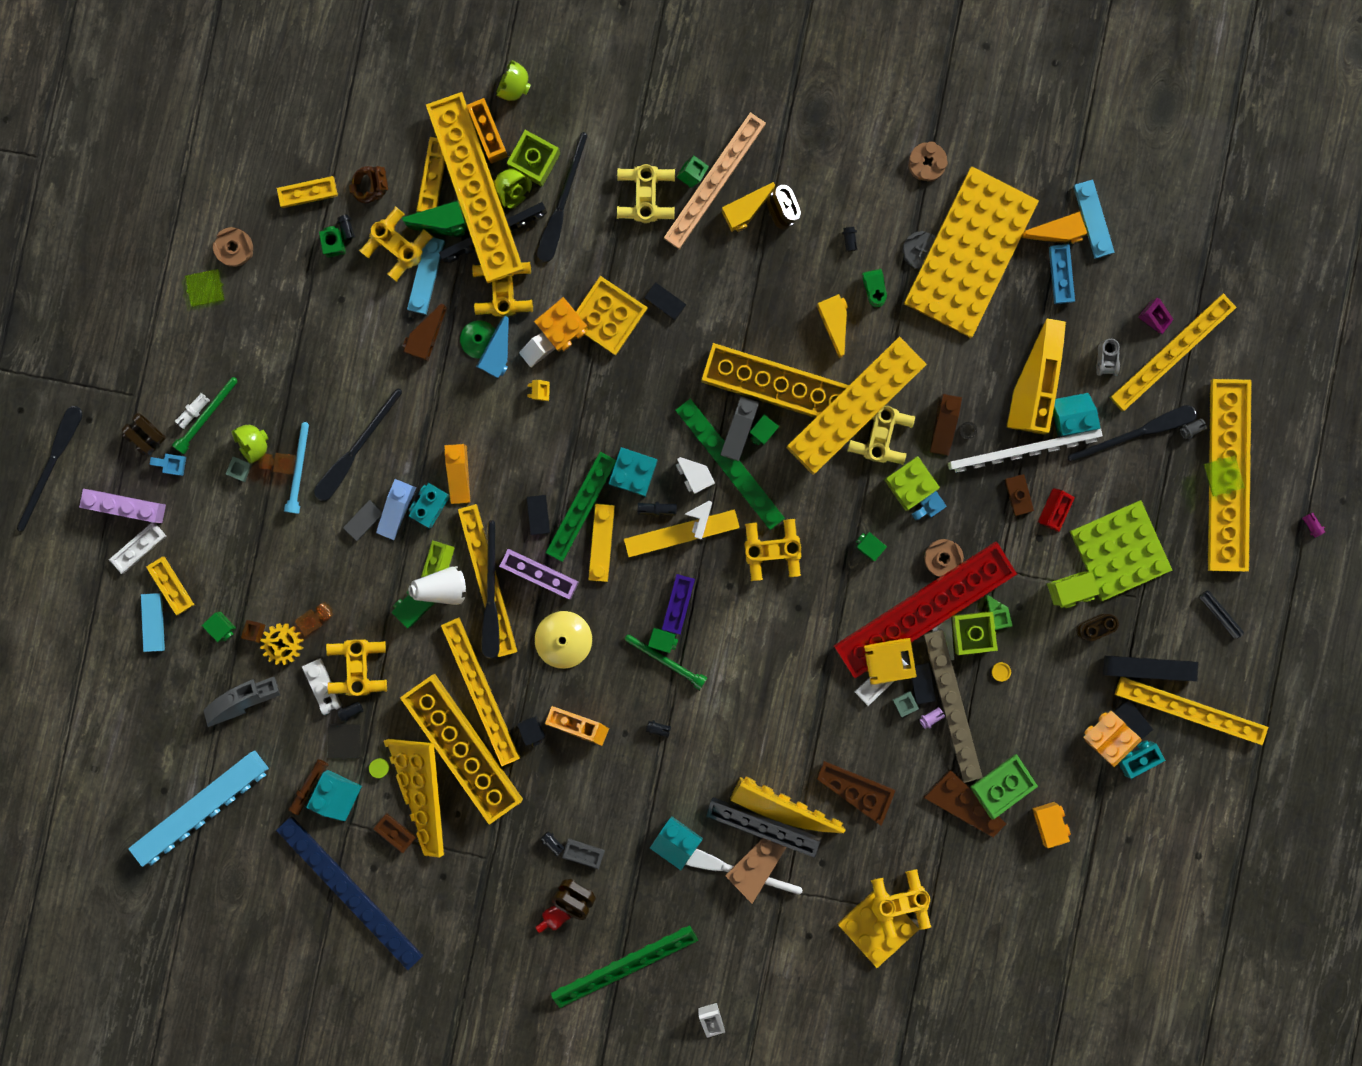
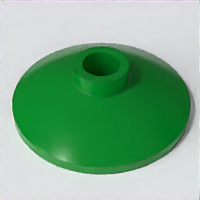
[460,320,495,359]

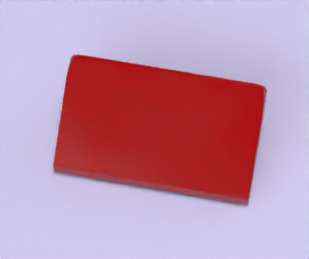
[1038,488,1075,532]

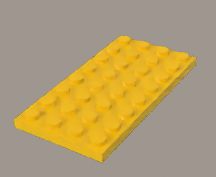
[903,166,1039,338]

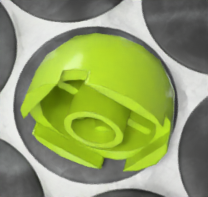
[496,60,531,101]
[494,169,532,208]
[231,425,268,464]

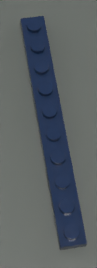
[276,816,423,970]

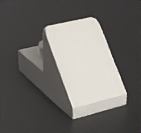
[685,501,712,539]

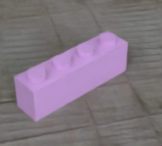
[79,489,166,523]
[499,549,579,599]

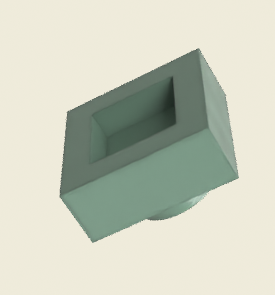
[226,457,252,482]
[892,691,919,717]

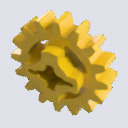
[260,623,304,665]

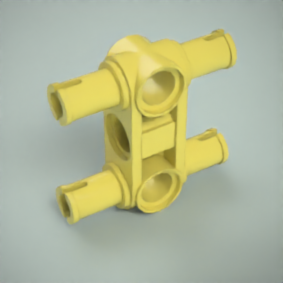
[617,164,675,223]
[847,406,915,465]

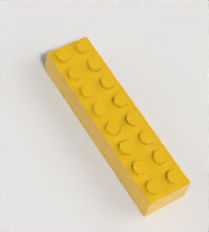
[786,336,927,475]
[701,343,849,418]
[400,674,523,825]

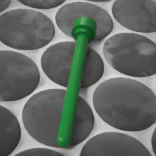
[172,377,237,454]
[624,635,707,691]

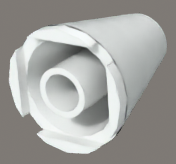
[409,566,466,605]

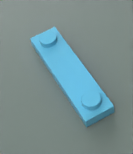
[1073,180,1115,259]
[407,238,445,315]

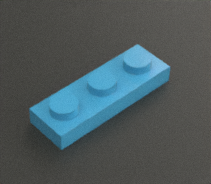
[1049,244,1075,304]

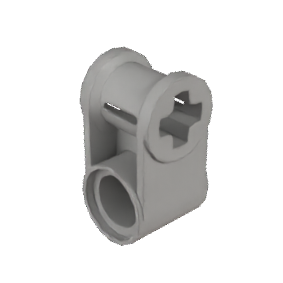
[1096,339,1120,376]

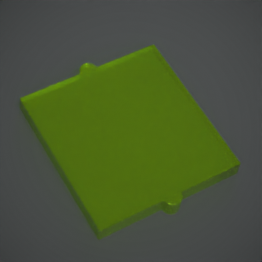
[185,269,225,307]
[1203,455,1245,496]

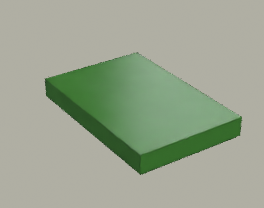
[970,754,1038,819]

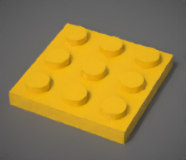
[576,276,648,356]
[837,891,919,968]

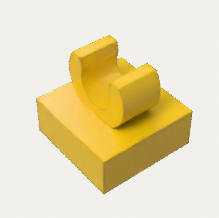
[527,380,550,401]

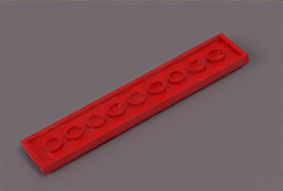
[834,542,1017,678]

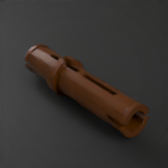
[288,759,328,815]

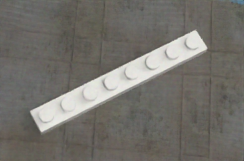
[948,429,1103,473]

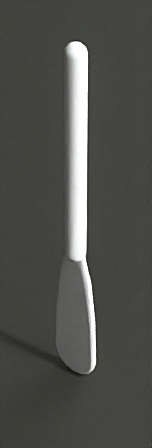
[685,849,803,894]

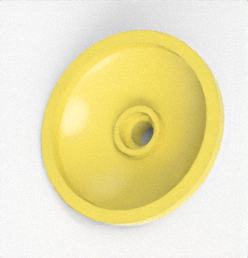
[535,611,592,669]

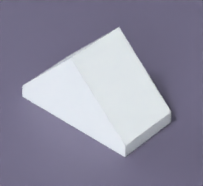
[519,333,556,368]
[698,1003,725,1038]

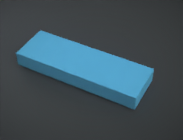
[141,593,165,652]

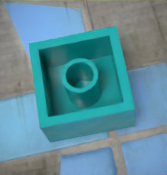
[609,447,658,497]

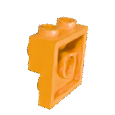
[534,297,588,351]
[1083,711,1142,767]

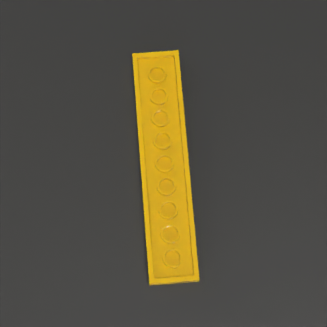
[426,92,524,283]
[1208,379,1251,572]

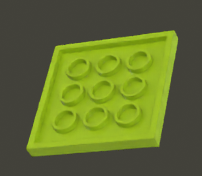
[1069,500,1172,601]

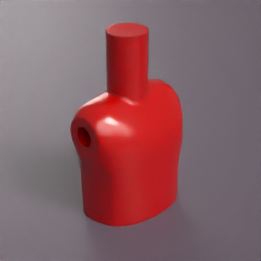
[535,905,571,933]

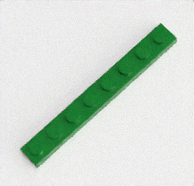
[675,398,785,530]
[551,925,698,1008]

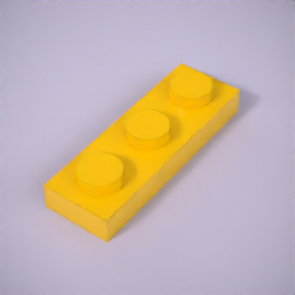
[277,176,338,208]
[146,557,194,616]

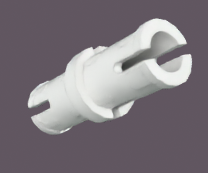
[175,393,210,429]

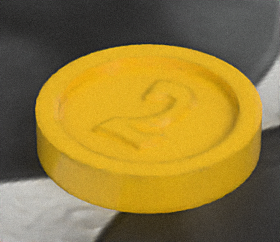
[991,662,1011,682]

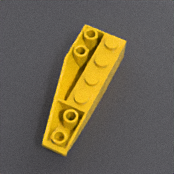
[1007,318,1066,435]
[730,777,845,833]

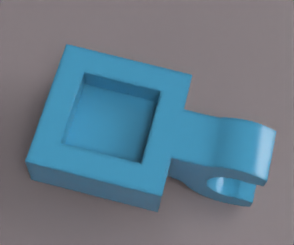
[150,454,186,476]
[911,491,947,520]

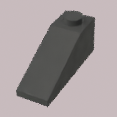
[721,397,759,461]

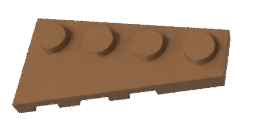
[725,838,786,904]

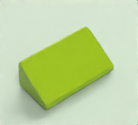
[421,540,455,577]

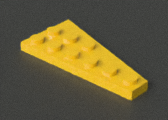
[384,739,444,858]

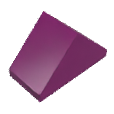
[1138,298,1174,334]

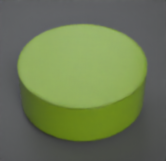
[369,758,389,778]

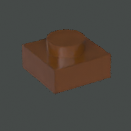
[241,620,266,643]

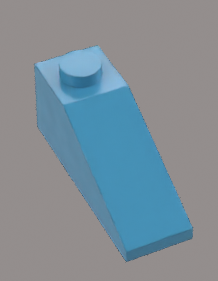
[476,316,509,378]

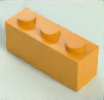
[466,98,508,164]

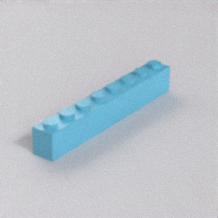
[128,751,269,867]

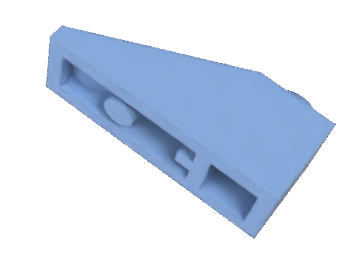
[376,479,416,540]

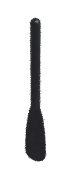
[537,132,588,262]
[314,388,402,501]
[1067,405,1197,462]
[17,406,82,532]
[481,520,500,659]

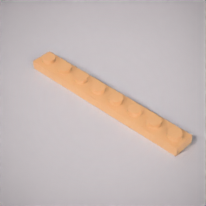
[664,112,766,250]

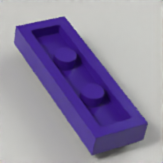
[662,574,695,634]

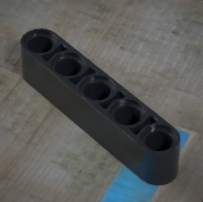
[1103,655,1199,681]

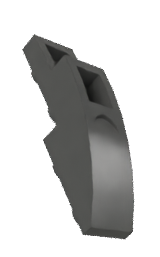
[203,677,280,727]

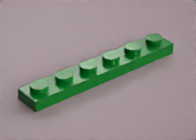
[546,452,616,562]

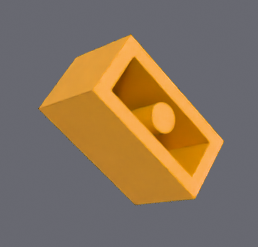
[1032,802,1071,848]

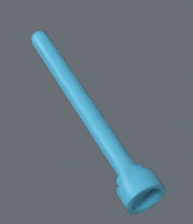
[284,422,309,514]

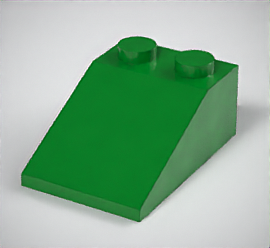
[402,201,469,237]

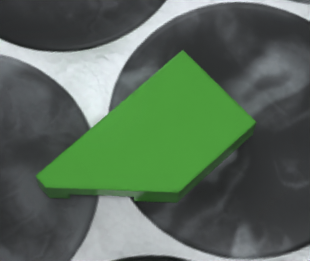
[985,595,1012,630]

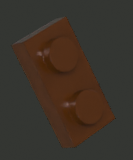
[374,813,416,853]

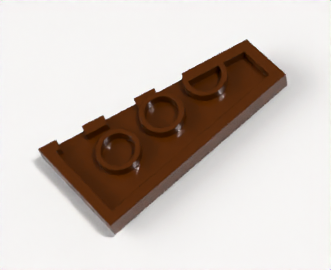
[817,761,896,826]
[924,770,1006,838]

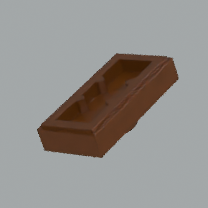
[1004,474,1034,516]

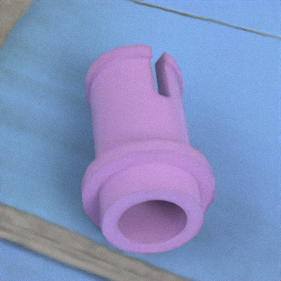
[919,707,945,729]

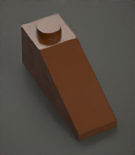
[403,304,447,361]
[930,394,962,456]

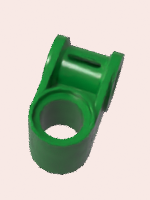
[862,269,887,308]

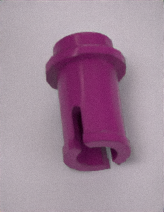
[1302,512,1325,538]

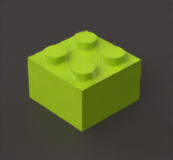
[507,130,560,187]
[884,456,940,511]
[1047,572,1099,608]
[951,611,998,655]

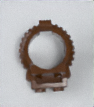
[349,166,388,203]

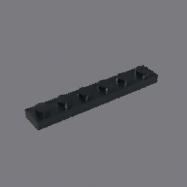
[439,202,547,263]
[706,797,821,858]

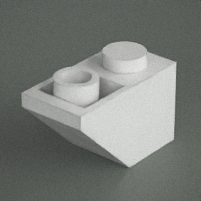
[676,457,715,494]

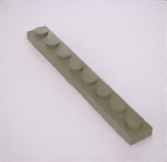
[923,629,983,783]

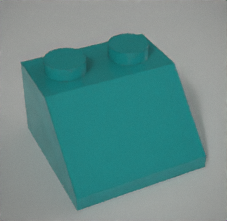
[1053,393,1101,437]
[306,770,362,821]
[650,816,703,870]

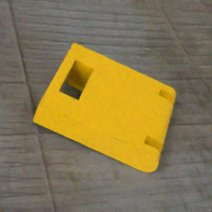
[864,638,917,684]

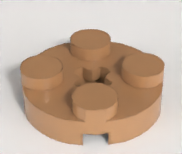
[909,142,948,182]
[213,227,253,267]
[924,539,964,577]

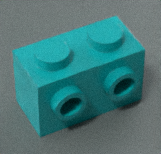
[409,483,450,528]
[1118,740,1166,779]

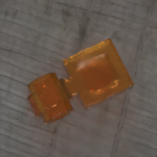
[258,453,296,474]
[295,602,334,636]

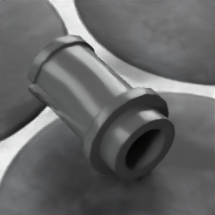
[1180,419,1207,439]

